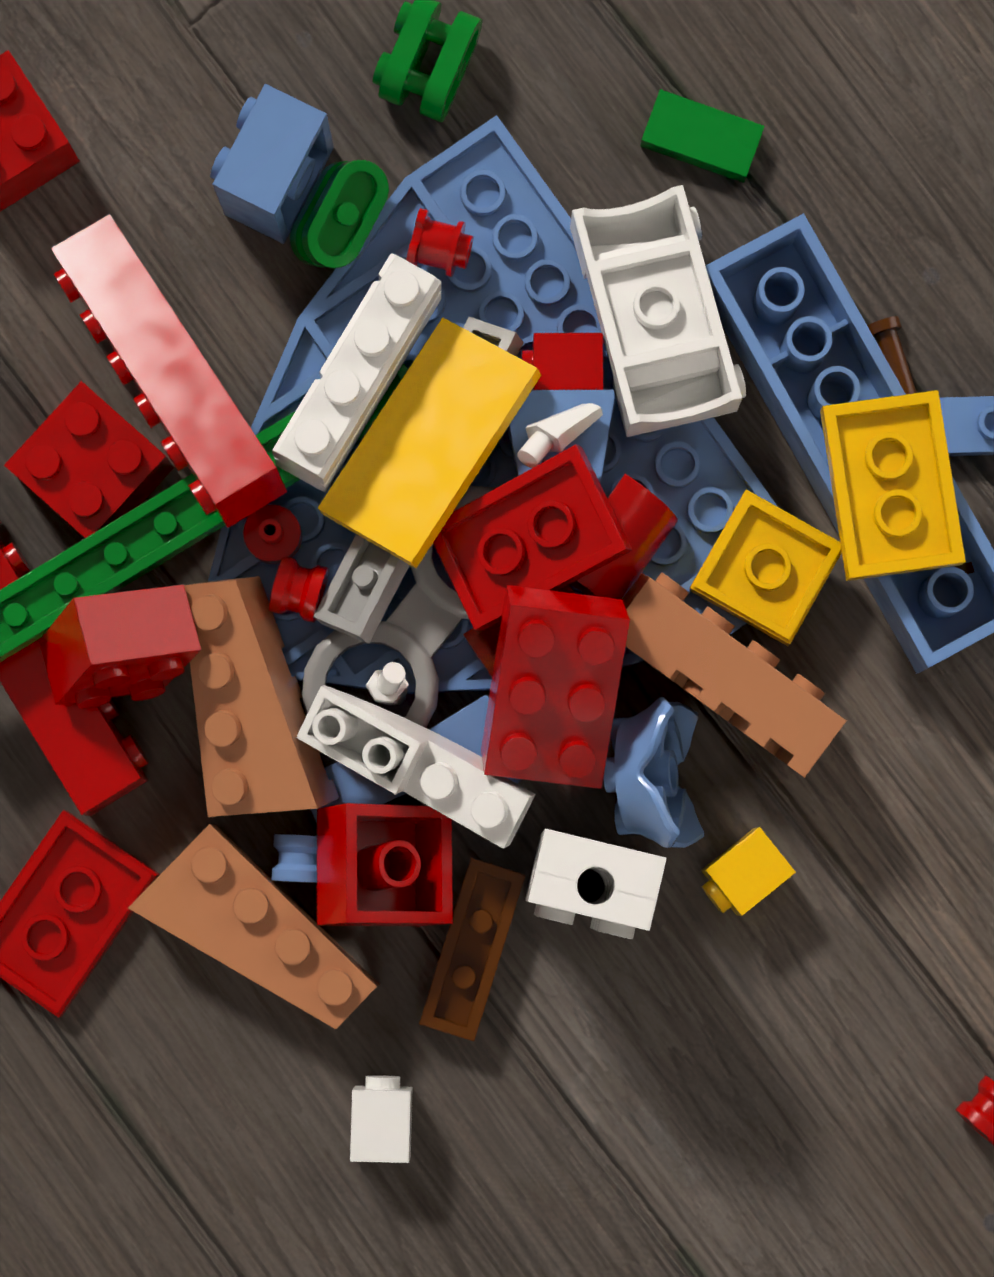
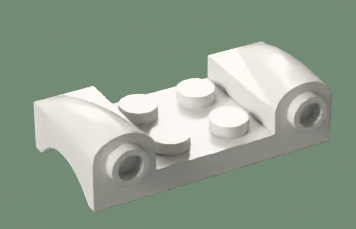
[570,185,746,437]

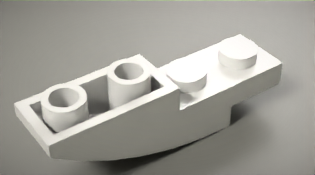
[296,685,536,849]

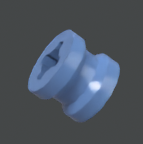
[271,834,317,883]

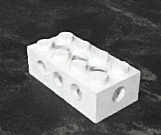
[525,829,666,940]

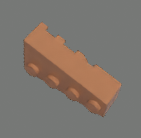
[622,572,847,778]

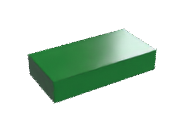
[640,89,765,183]

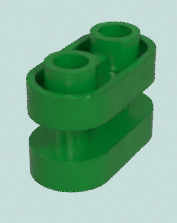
[372,0,483,122]
[290,160,389,268]

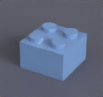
[210,84,334,244]

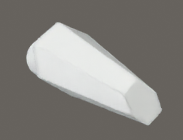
[517,403,603,468]
[366,662,409,705]

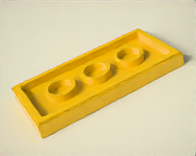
[317,317,541,568]

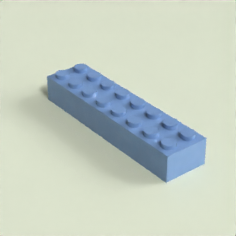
[706,213,994,674]

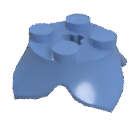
[603,698,704,848]

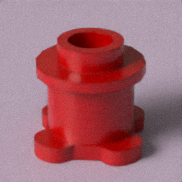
[406,208,474,277]

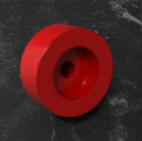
[243,505,302,564]

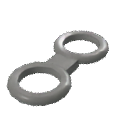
[302,486,496,728]

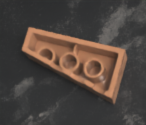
[184,576,339,817]
[128,824,380,1029]

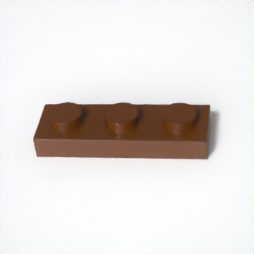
[419,858,526,1041]

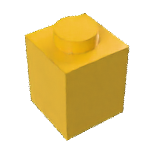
[701,827,796,916]

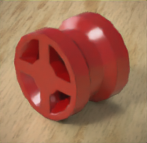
[269,556,329,623]
[955,1075,994,1146]

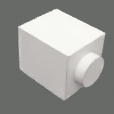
[350,1075,413,1163]

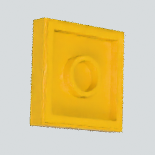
[689,489,842,646]

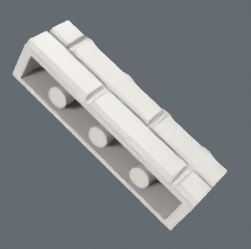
[272,253,442,493]

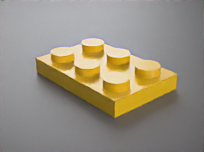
[820,390,966,581]

